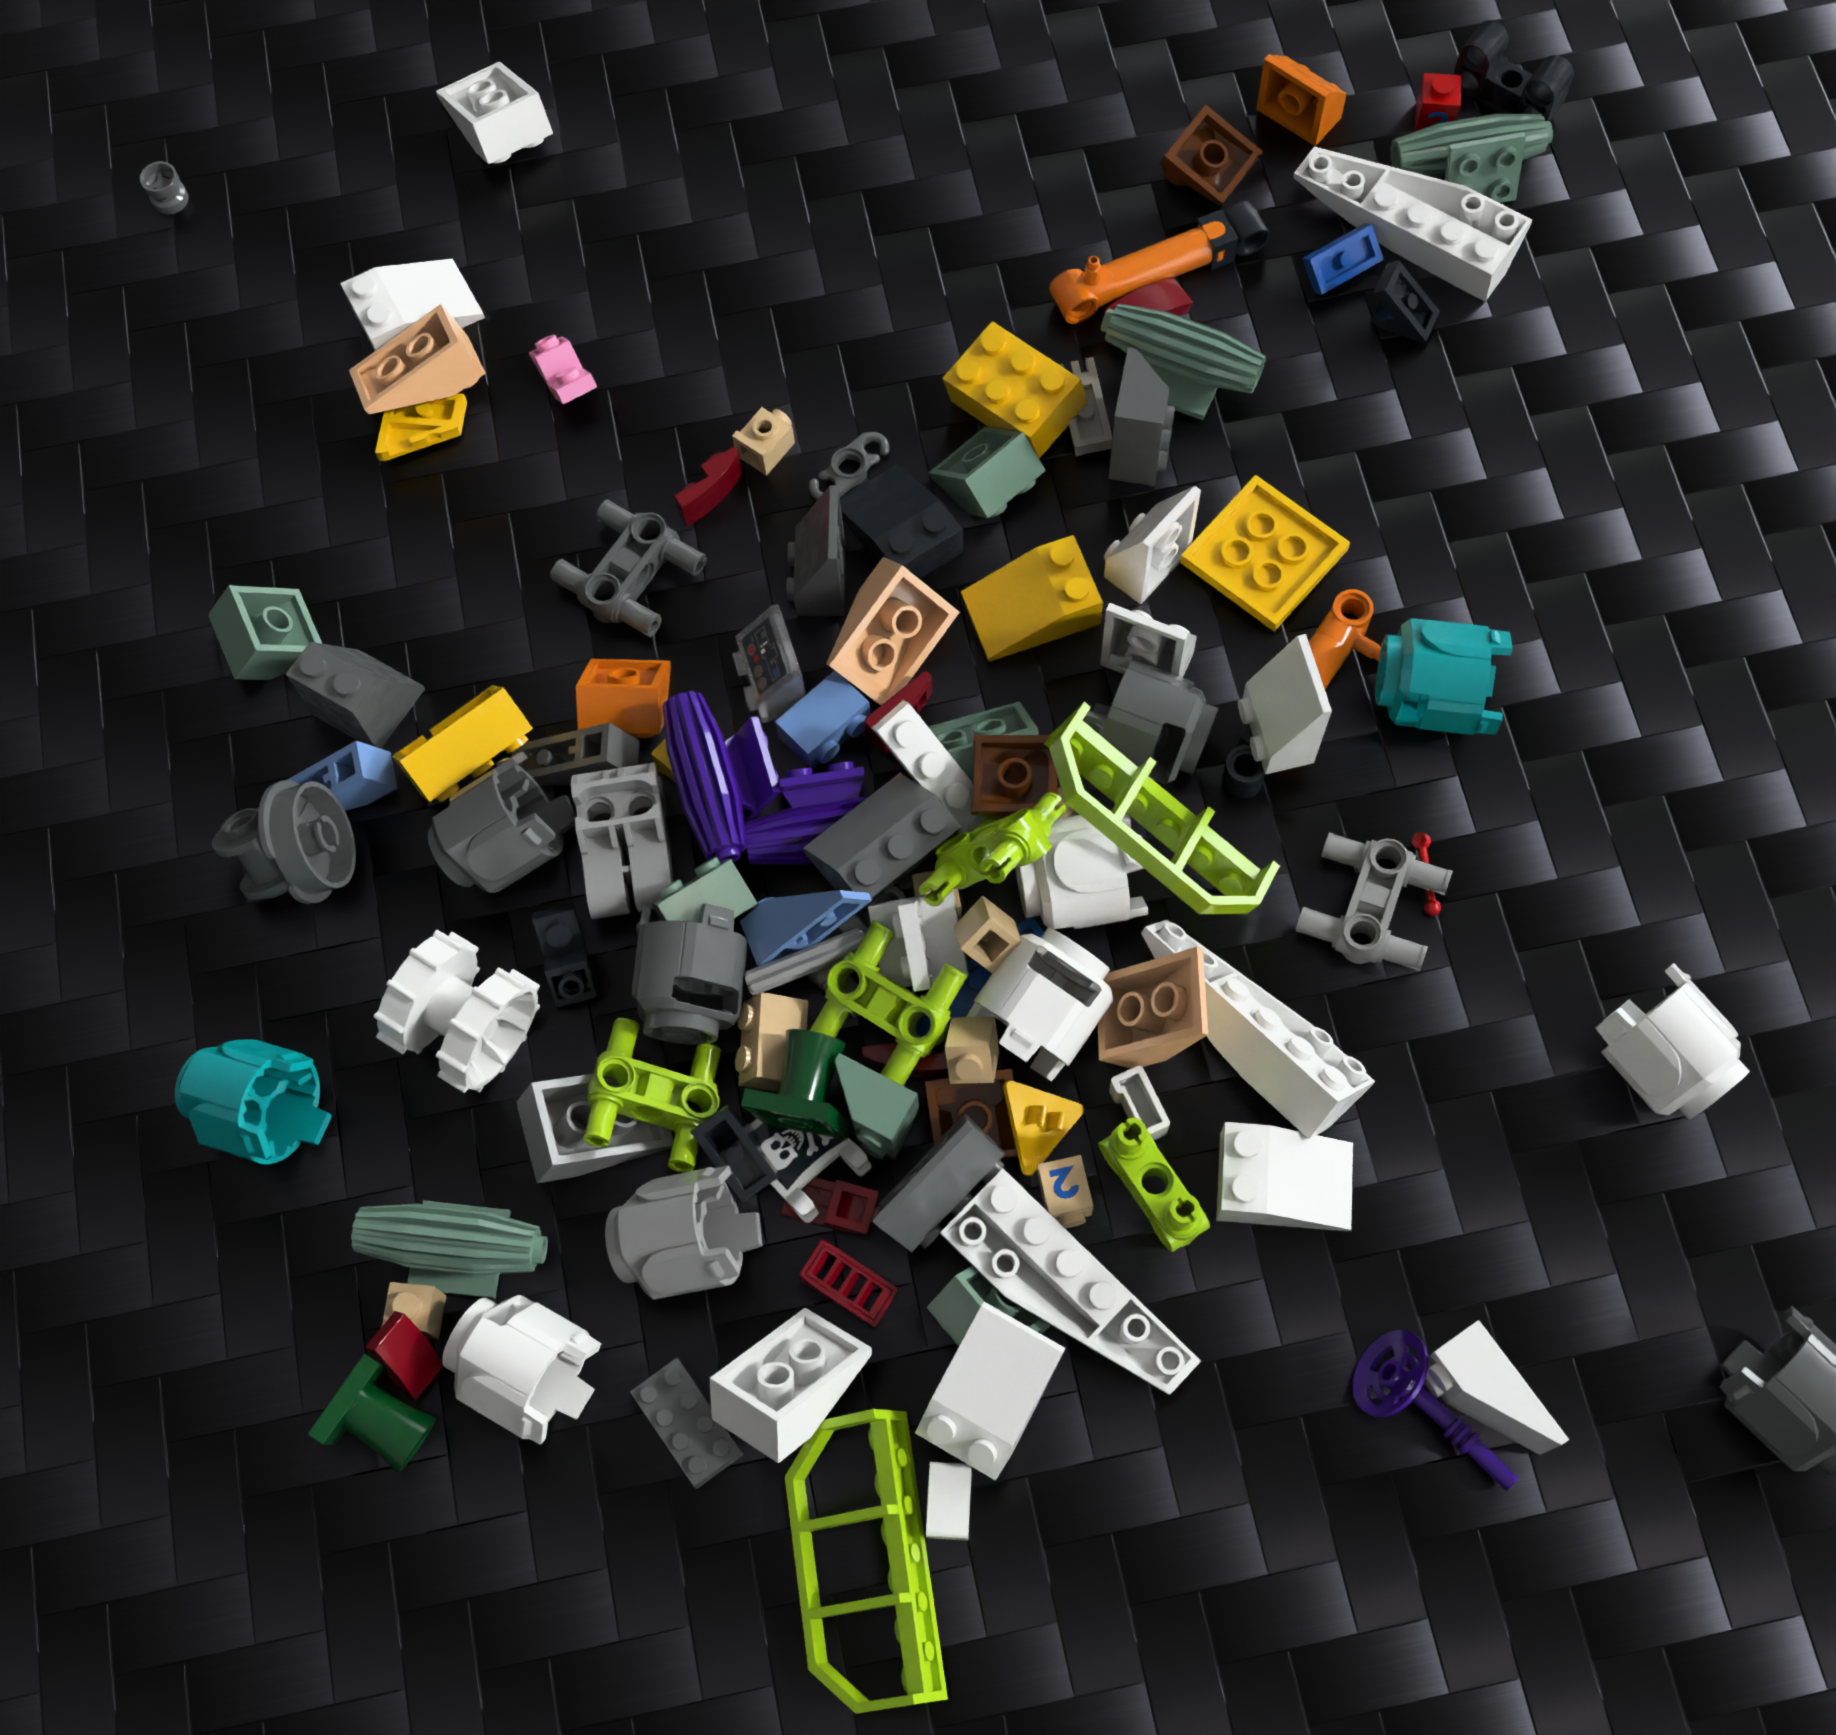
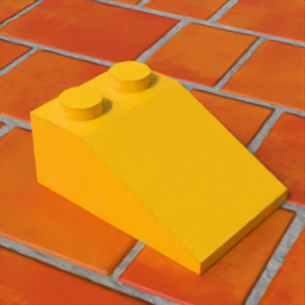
[961,535,1103,662]

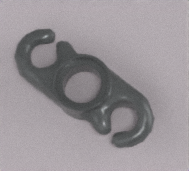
[809,431,890,500]

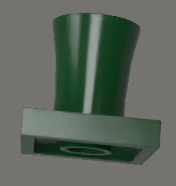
[741,1029,852,1140]
[308,1354,437,1474]

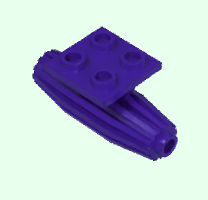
[662,691,781,862]
[744,762,867,865]

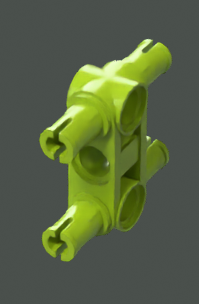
[919,792,1066,906]
[809,920,968,1086]
[583,1018,721,1173]
[1098,1117,1210,1252]

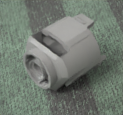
[605,1165,762,1300]

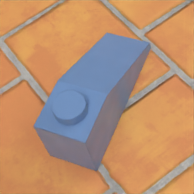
[287,741,398,811]
[740,890,872,966]

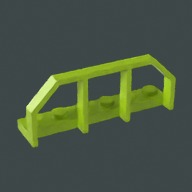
[1044,702,1280,914]
[785,1409,948,1714]

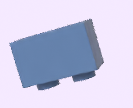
[775,670,871,769]

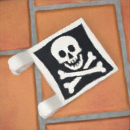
[750,1119,872,1224]

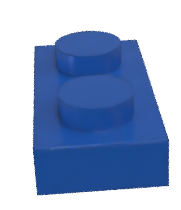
[1302,224,1384,294]

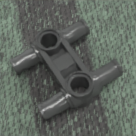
[550,499,707,637]

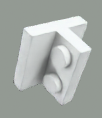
[868,890,969,992]

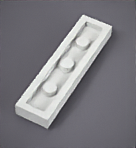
[872,700,1001,834]

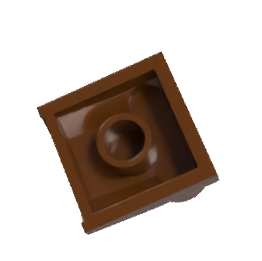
[1160,104,1263,206]
[971,735,1058,818]
[925,1068,1018,1158]

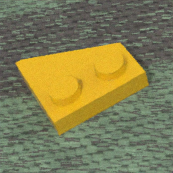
[375,394,467,461]

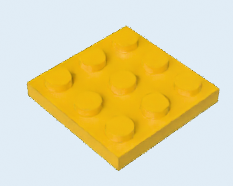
[1180,475,1350,632]

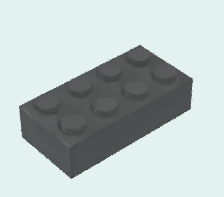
[630,1358,744,1489]

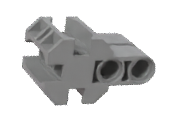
[571,762,674,920]

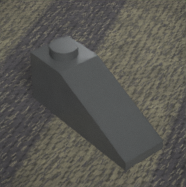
[511,723,640,786]

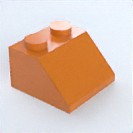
[1256,54,1347,146]
[576,658,671,739]

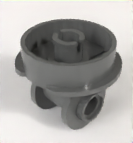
[212,780,356,904]

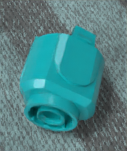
[1375,618,1513,735]
[175,1039,332,1164]

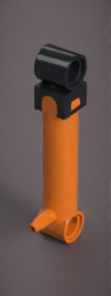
[1049,201,1270,324]
[1222,589,1381,799]

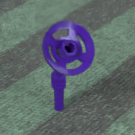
[1353,1330,1519,1492]

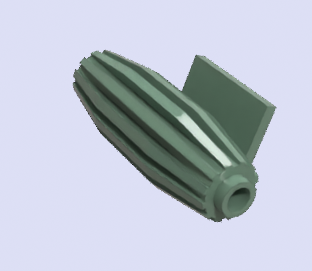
[1390,114,1553,203]
[1101,303,1266,420]
[351,1200,548,1299]

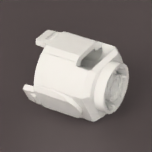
[1015,810,1148,930]
[966,927,1113,1082]
[1596,963,1749,1120]
[442,1295,602,1445]

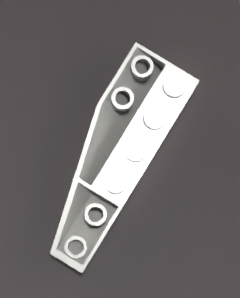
[1293,147,1532,302]
[1141,920,1375,1139]
[940,1168,1201,1395]

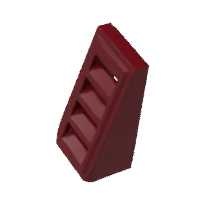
[864,671,932,757]
[799,1239,899,1329]

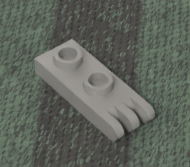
[1059,357,1113,456]

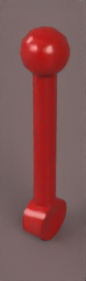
[1412,832,1441,916]

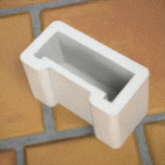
[1109,1066,1170,1140]
[926,1462,972,1541]

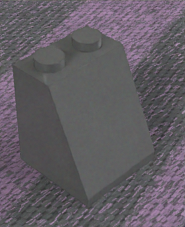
[285,642,425,749]

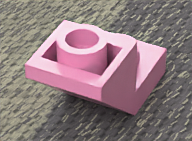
[529,334,597,404]

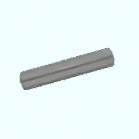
[744,928,865,995]

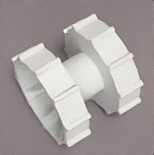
[374,930,540,1093]

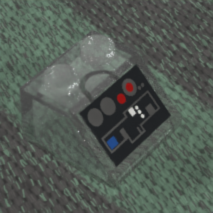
[732,604,806,723]

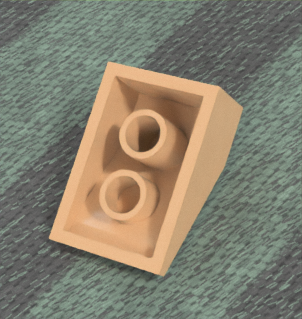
[349,304,485,414]
[826,557,960,706]
[1097,947,1208,1069]

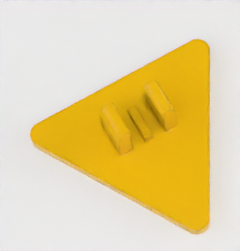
[1003,1080,1084,1176]

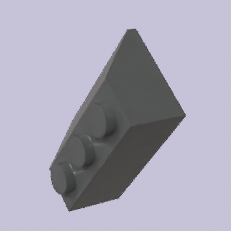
[1109,347,1175,486]
[802,773,962,915]
[872,1113,1005,1252]

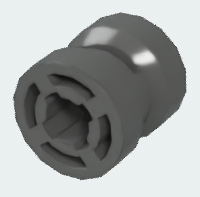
[140,161,188,215]

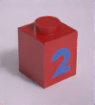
[1415,73,1461,132]

